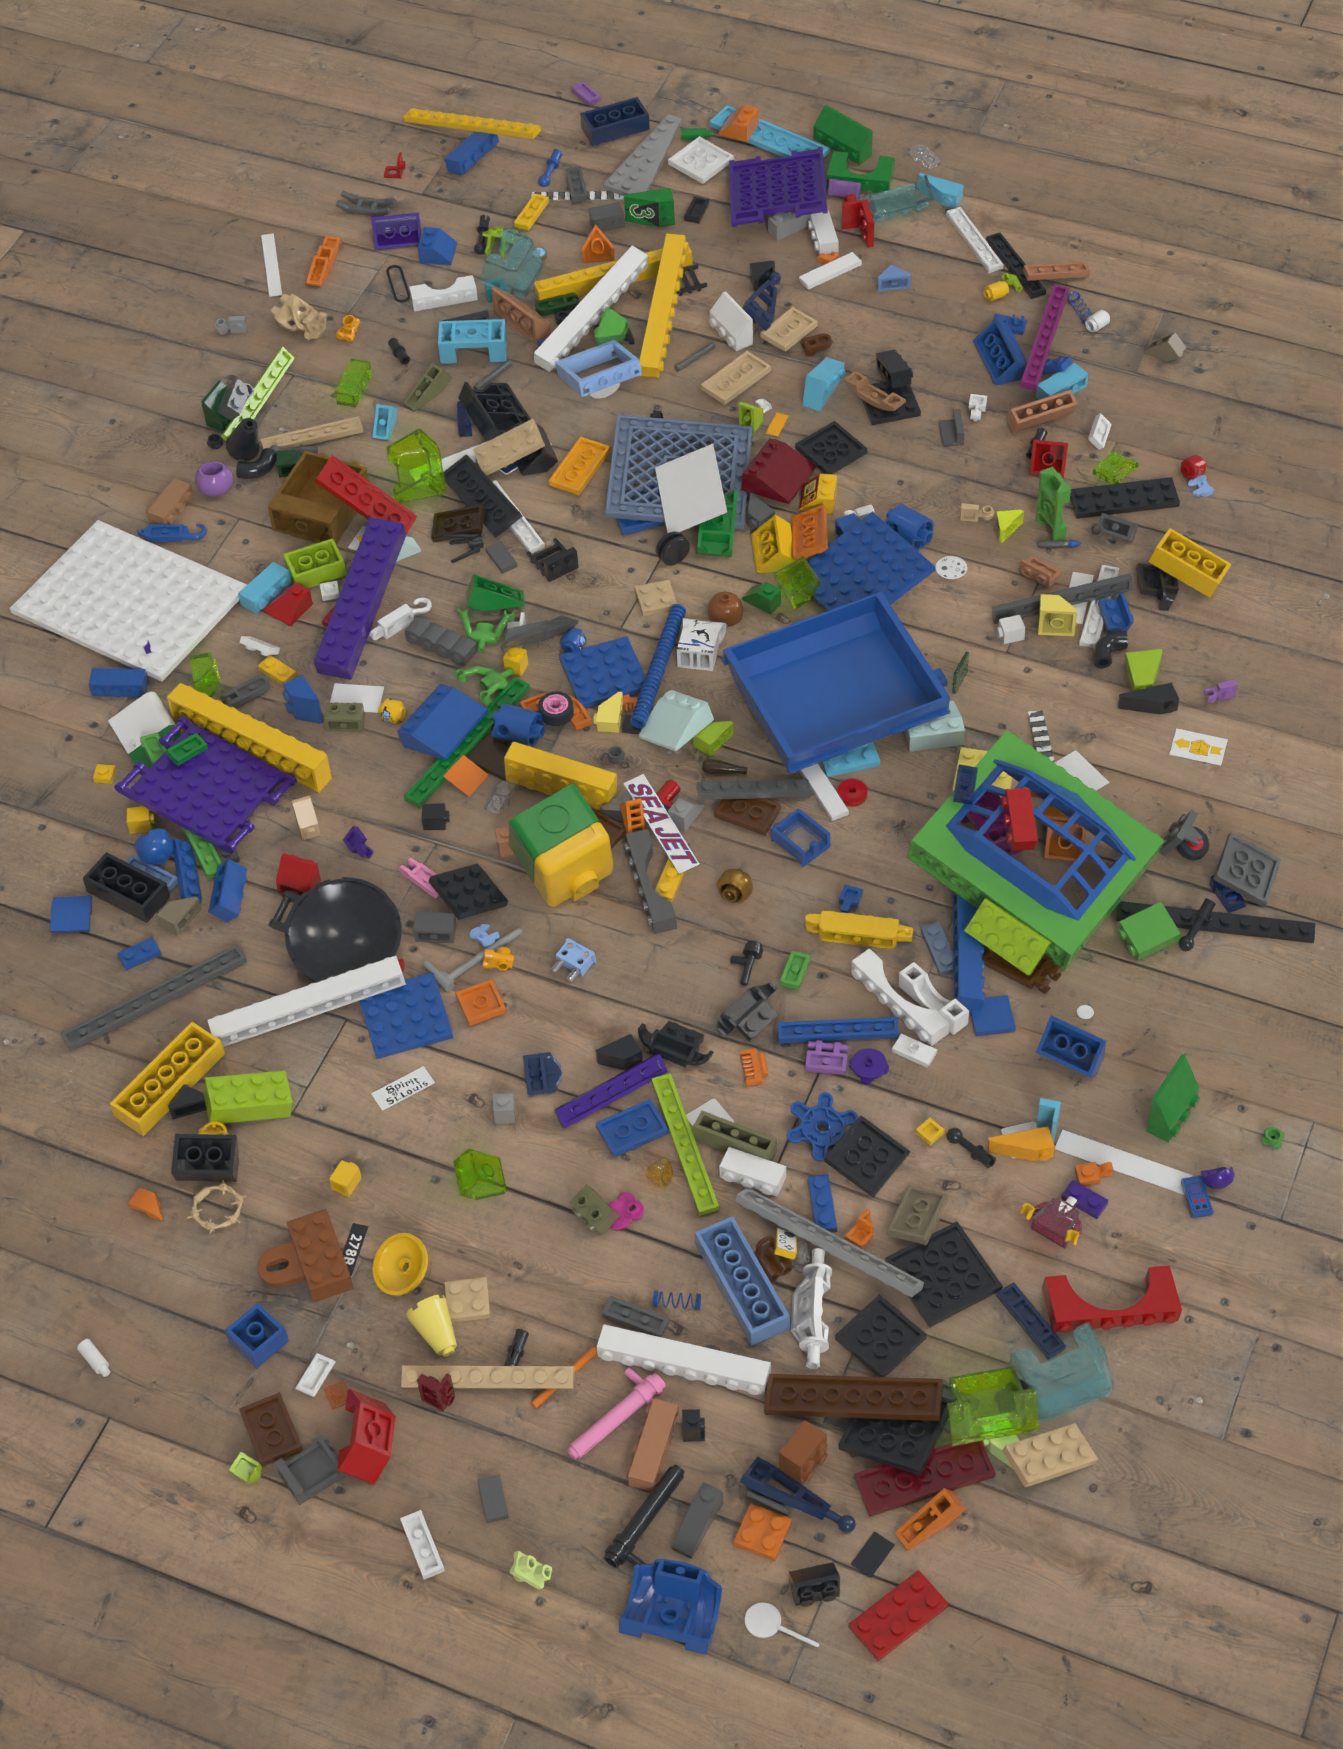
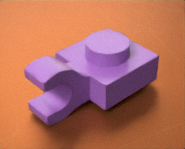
[1204,680,1238,703]

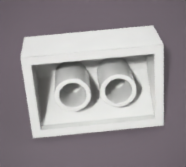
[709,291,753,352]

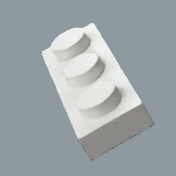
[400,1510,445,1580]

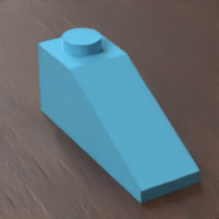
[918,173,964,209]

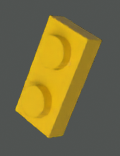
[258,655,297,685]

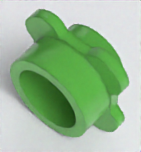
[1262,1127,1285,1149]

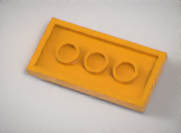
[549,437,611,495]

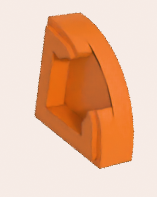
[817,252,839,264]

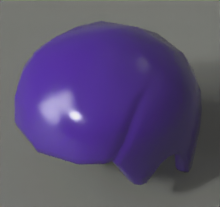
[1201,1167,1235,1189]

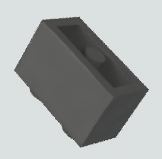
[589,202,625,231]
[413,911,457,943]

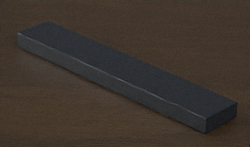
[986,232,1046,299]

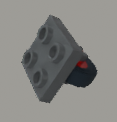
[1159,810,1210,861]

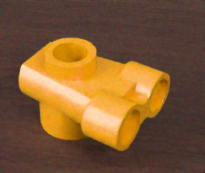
[335,315,360,343]
[482,947,514,971]

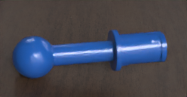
[538,149,562,187]

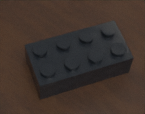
[83,852,170,923]

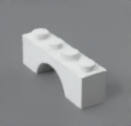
[409,275,478,312]
[899,962,969,1035]

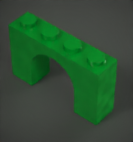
[827,151,895,194]

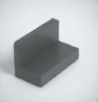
[939,409,964,446]

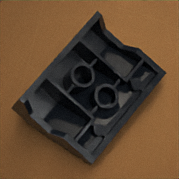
[458,382,530,441]

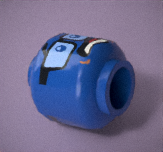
[560,628,587,653]

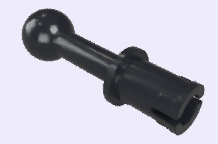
[474,215,490,255]
[1178,898,1216,951]
[946,1128,996,1168]

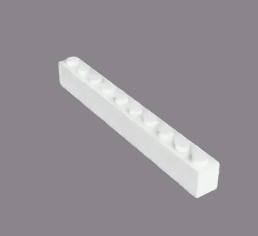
[534,246,648,372]
[208,956,406,1047]

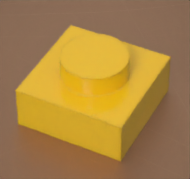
[93,764,116,784]
[915,1117,945,1146]

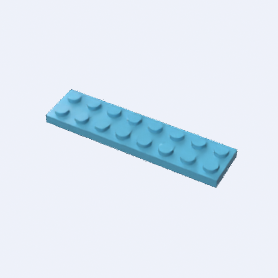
[709,105,829,158]

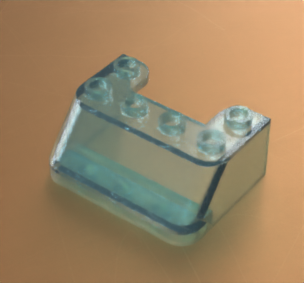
[858,175,934,223]
[480,228,544,297]
[1009,1322,1114,1421]

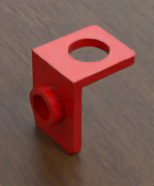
[384,152,405,179]

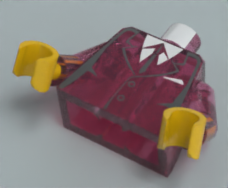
[1019,1196,1082,1249]

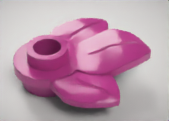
[608,1192,644,1230]

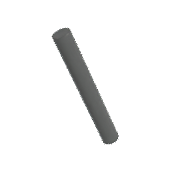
[674,342,716,372]
[473,360,512,390]

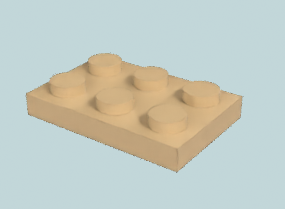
[760,307,818,352]

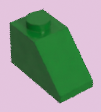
[742,582,781,614]

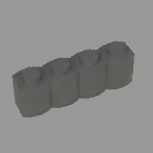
[405,616,477,665]

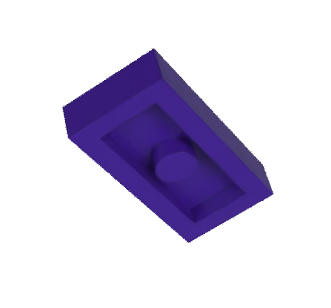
[1061,1180,1109,1219]

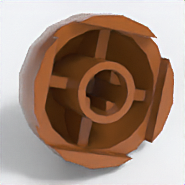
[708,591,743,627]

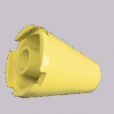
[406,1295,457,1357]

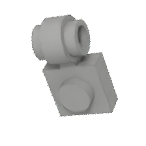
[215,316,248,335]

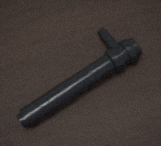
[603,1465,685,1568]

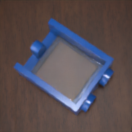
[771,808,831,867]

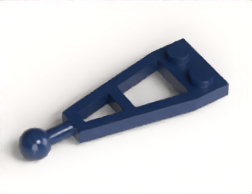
[742,272,781,331]
[740,1456,856,1533]

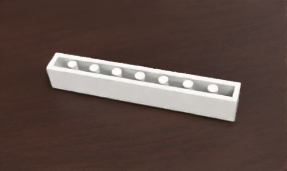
[597,1324,771,1395]

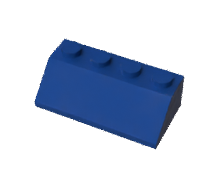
[973,318,1027,385]

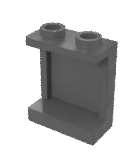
[274,1435,345,1505]

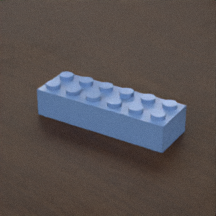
[695,1216,790,1346]

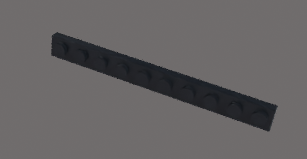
[1116,901,1315,943]

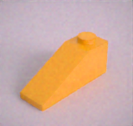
[987,1126,1055,1162]

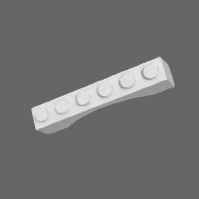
[851,949,949,1046]

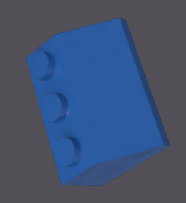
[1036,1015,1107,1078]

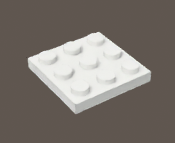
[668,136,734,184]

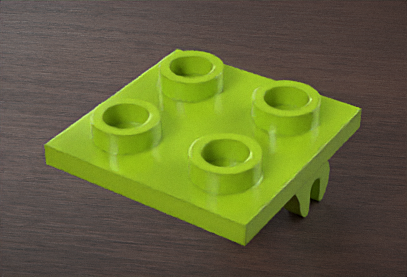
[482,226,523,258]

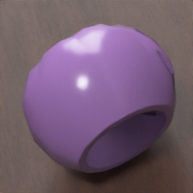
[195,461,234,497]

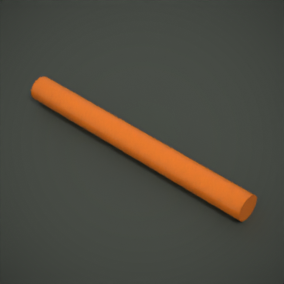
[530,1346,597,1409]

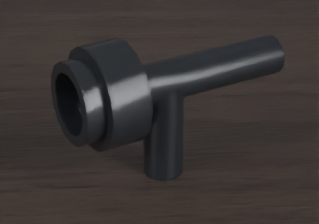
[731,941,764,986]

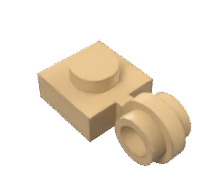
[960,503,995,522]

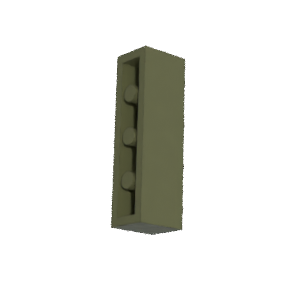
[693,1111,777,1161]

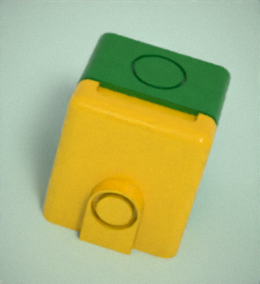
[509,784,613,907]

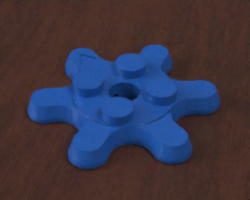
[787,1092,858,1162]

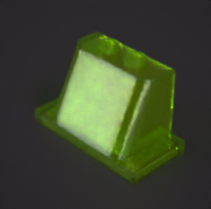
[947,1366,1040,1446]

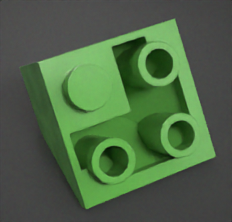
[594,308,629,345]

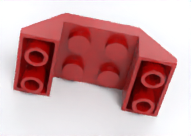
[337,1389,396,1485]

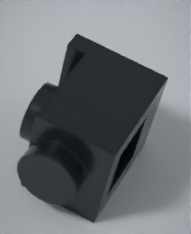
[682,1409,705,1442]

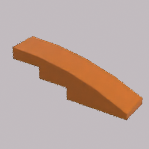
[306,235,342,287]

